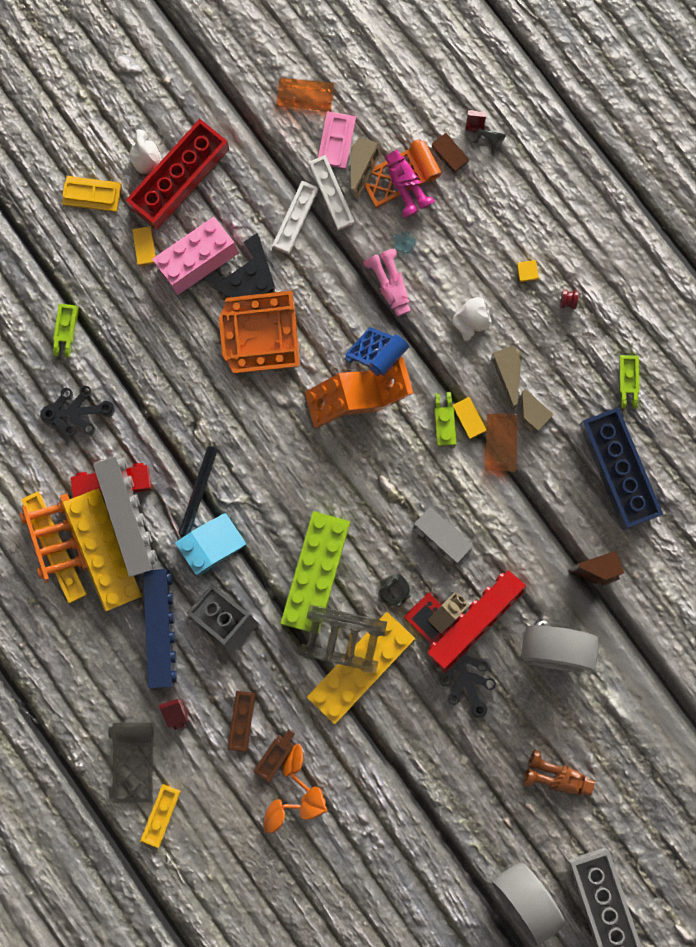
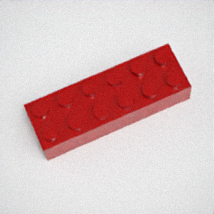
[126,118,230,231]

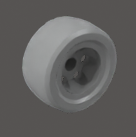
[522,625,599,673]
[492,862,565,946]

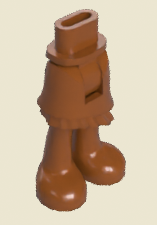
[523,749,595,796]

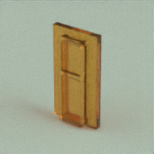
[276,78,334,112]
[485,413,517,472]

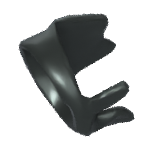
[473,129,506,155]
[379,574,411,607]

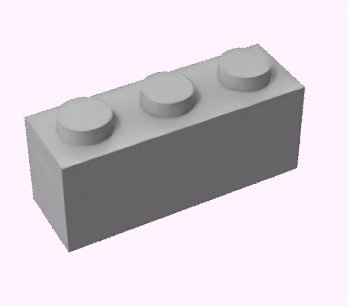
[414,507,473,564]

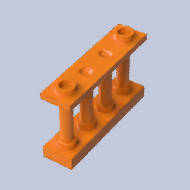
[19,493,88,583]

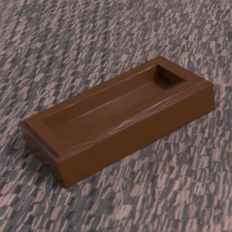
[431,133,469,173]

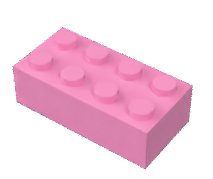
[152,217,239,295]

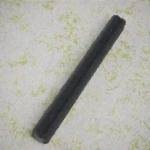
[179,446,218,537]

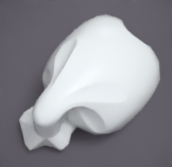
[130,130,161,174]
[452,297,492,341]

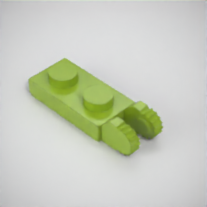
[53,304,79,358]
[619,355,640,409]
[434,392,456,446]

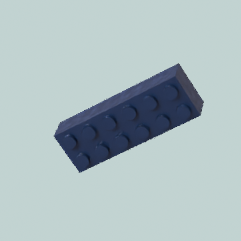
[579,407,663,531]

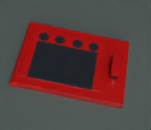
[404,592,456,644]

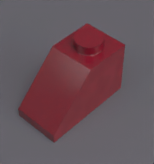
[159,699,189,730]

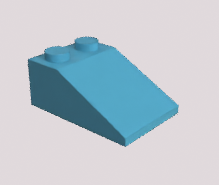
[175,513,247,577]

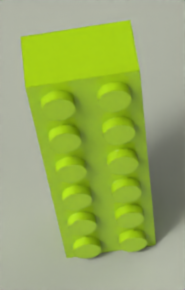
[281,511,350,635]

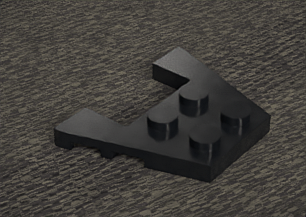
[202,233,275,298]

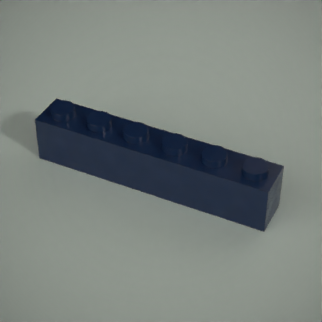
[143,569,177,688]

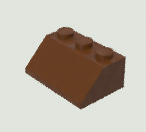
[570,551,624,586]

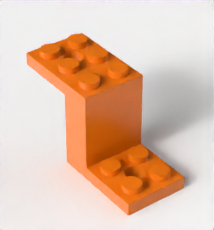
[304,357,414,428]

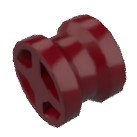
[560,289,578,310]

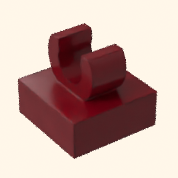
[466,110,487,131]

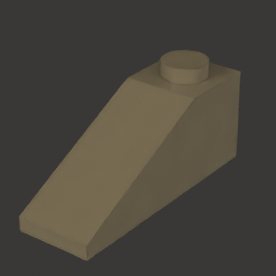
[350,137,381,199]
[491,345,522,409]

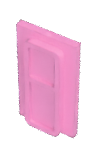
[318,111,356,169]

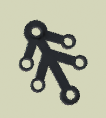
[40,385,115,437]
[440,653,496,718]

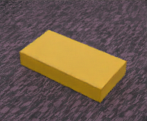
[132,226,156,266]
[452,397,487,440]

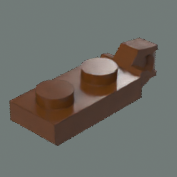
[253,729,295,783]

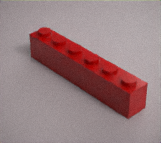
[427,570,526,673]

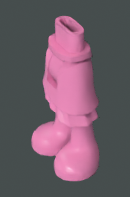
[363,249,411,317]

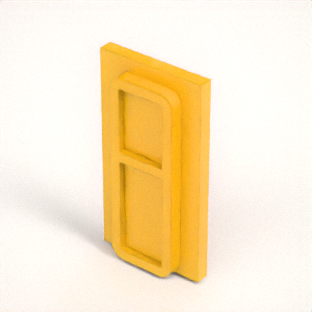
[62,176,122,212]

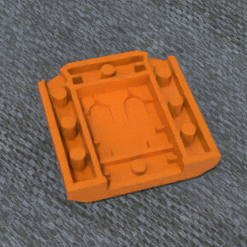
[219,291,300,374]

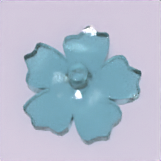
[394,231,416,253]

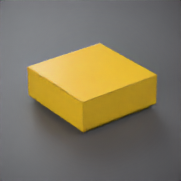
[517,260,539,282]

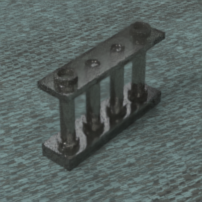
[299,604,387,673]

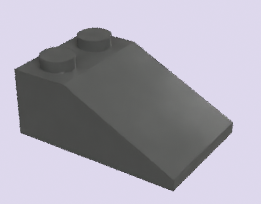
[187,584,259,653]

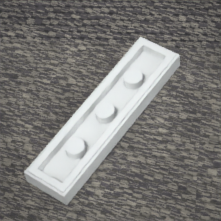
[309,155,355,231]
[272,181,319,255]

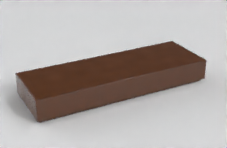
[227,690,256,752]

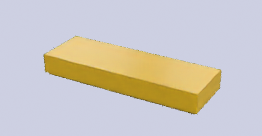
[140,784,181,849]

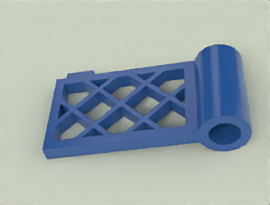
[345,327,409,376]

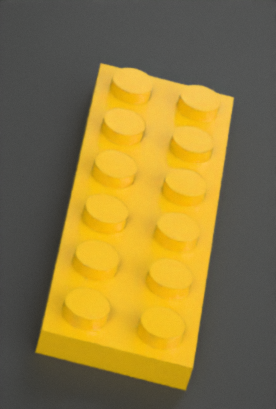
[62,488,142,611]
[307,612,415,724]

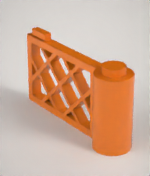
[365,140,442,208]

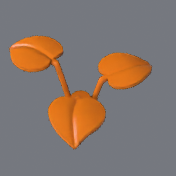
[264,743,328,834]

